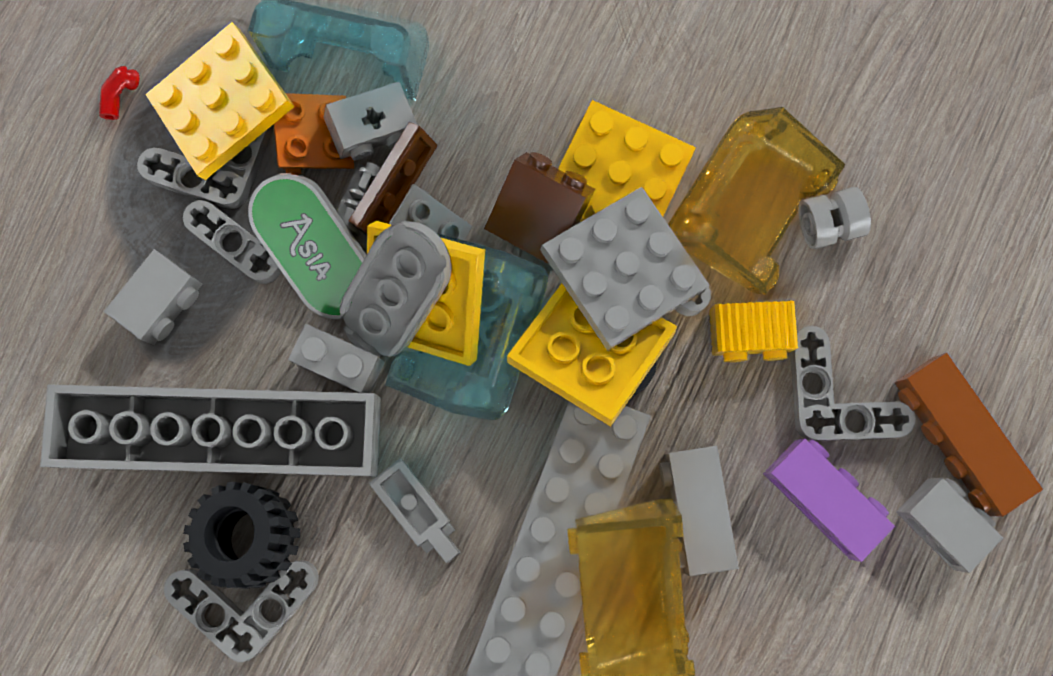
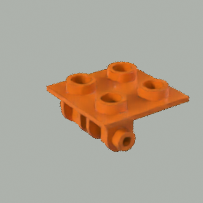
[273,93,354,175]

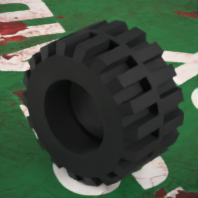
[183,482,300,589]

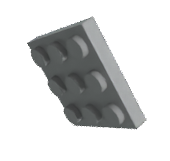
[540,187,710,351]

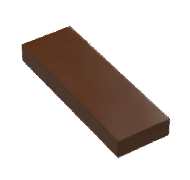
[348,122,438,236]

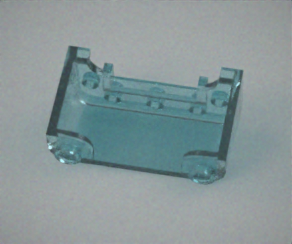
[248,0,429,100]
[385,233,548,420]

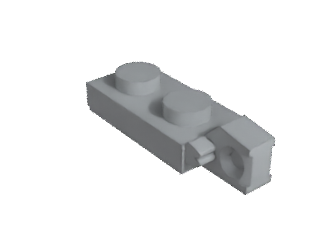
[369,458,461,563]

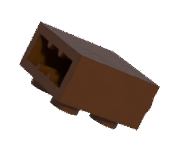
[484,152,595,265]

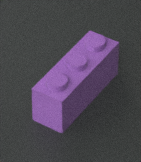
[763,438,895,562]

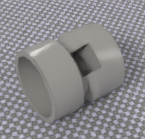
[798,187,871,249]

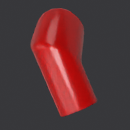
[99,66,140,120]

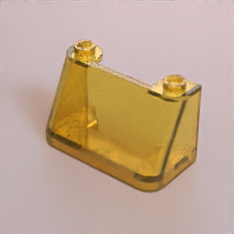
[668,107,846,295]
[567,498,695,676]

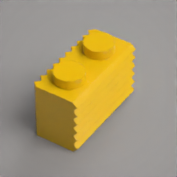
[709,300,798,362]

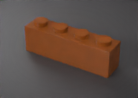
[894,353,1043,517]

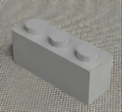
[659,446,739,576]

